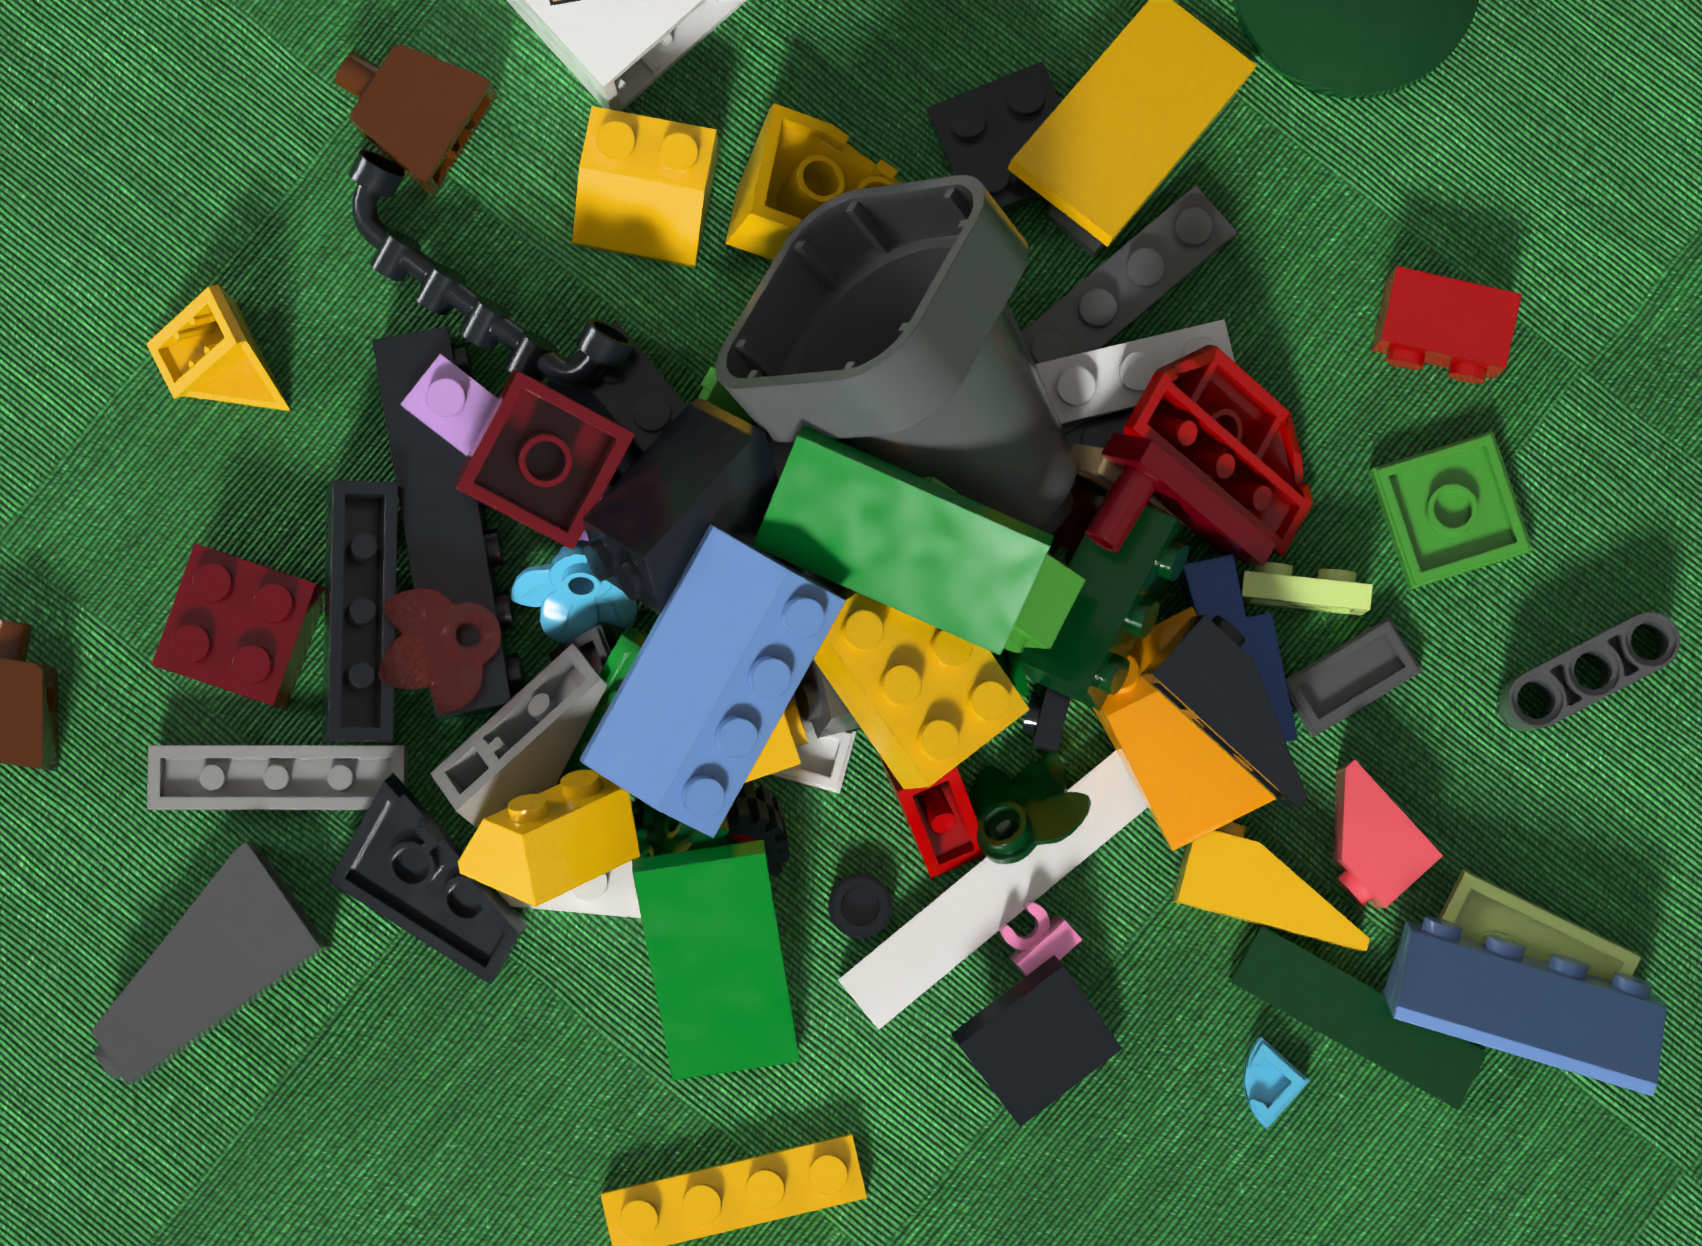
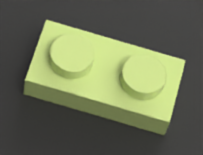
[1238,562,1373,616]

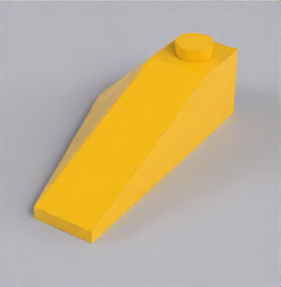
[725,103,902,260]

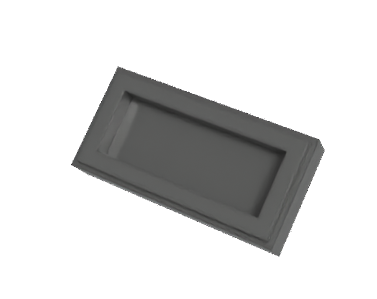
[1286,617,1422,738]

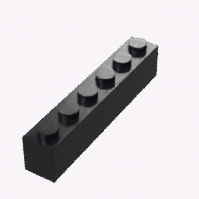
[372,326,526,720]

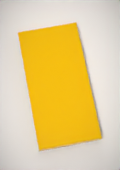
[1007,0,1257,247]

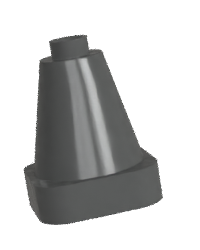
[716,175,1077,534]

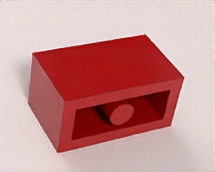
[1371,266,1522,384]

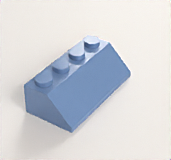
[579,524,846,838]
[1383,916,1667,1096]

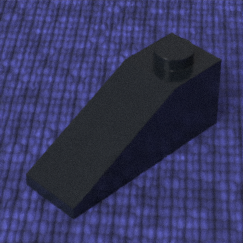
[1140,615,1307,808]

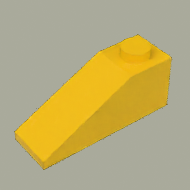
[1172,822,1370,951]

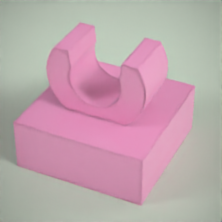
[999,900,1082,976]

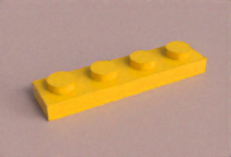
[600,1133,867,1246]

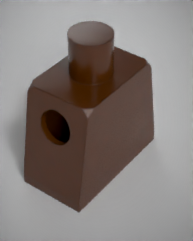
[335,44,497,196]
[0,620,59,771]

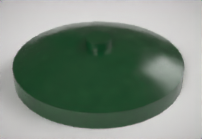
[1232,0,1479,99]

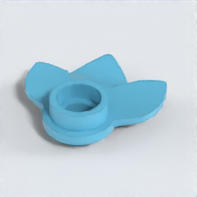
[511,540,637,643]

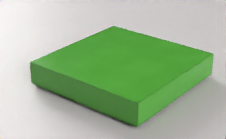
[1369,430,1533,591]

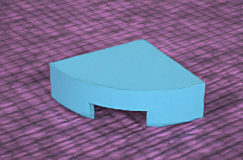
[1243,1036,1310,1129]

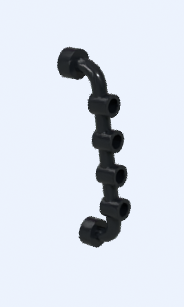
[348,150,634,387]

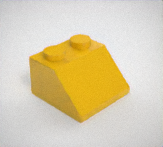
[572,106,720,268]
[458,770,640,907]

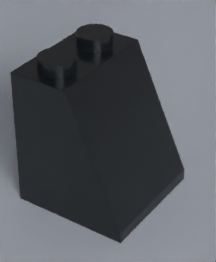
[583,398,778,615]

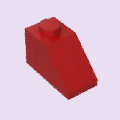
[878,753,984,878]

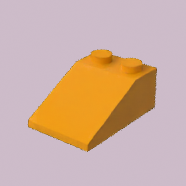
[1092,607,1276,851]

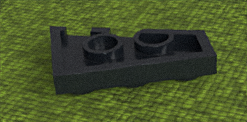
[329,773,527,985]

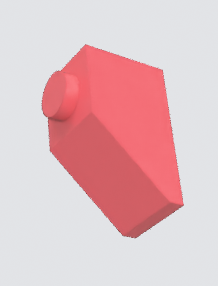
[1333,759,1443,908]

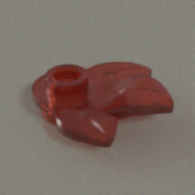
[378,588,501,714]

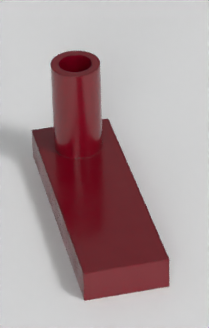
[1084,432,1276,566]

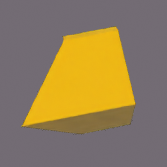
[146,284,291,411]

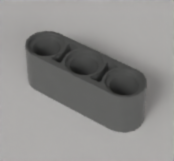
[1496,612,1680,732]

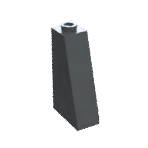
[90,842,330,1085]

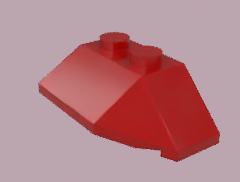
[1123,344,1313,556]

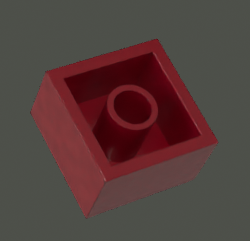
[453,368,635,550]
[151,543,325,711]

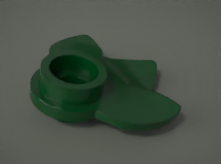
[969,753,1091,864]

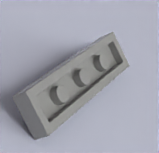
[147,745,408,810]

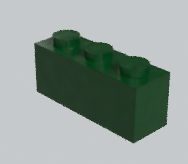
[1018,490,1189,711]

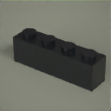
[322,480,398,743]

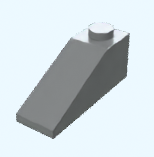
[430,643,607,829]

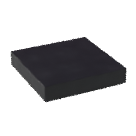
[951,955,1122,1127]

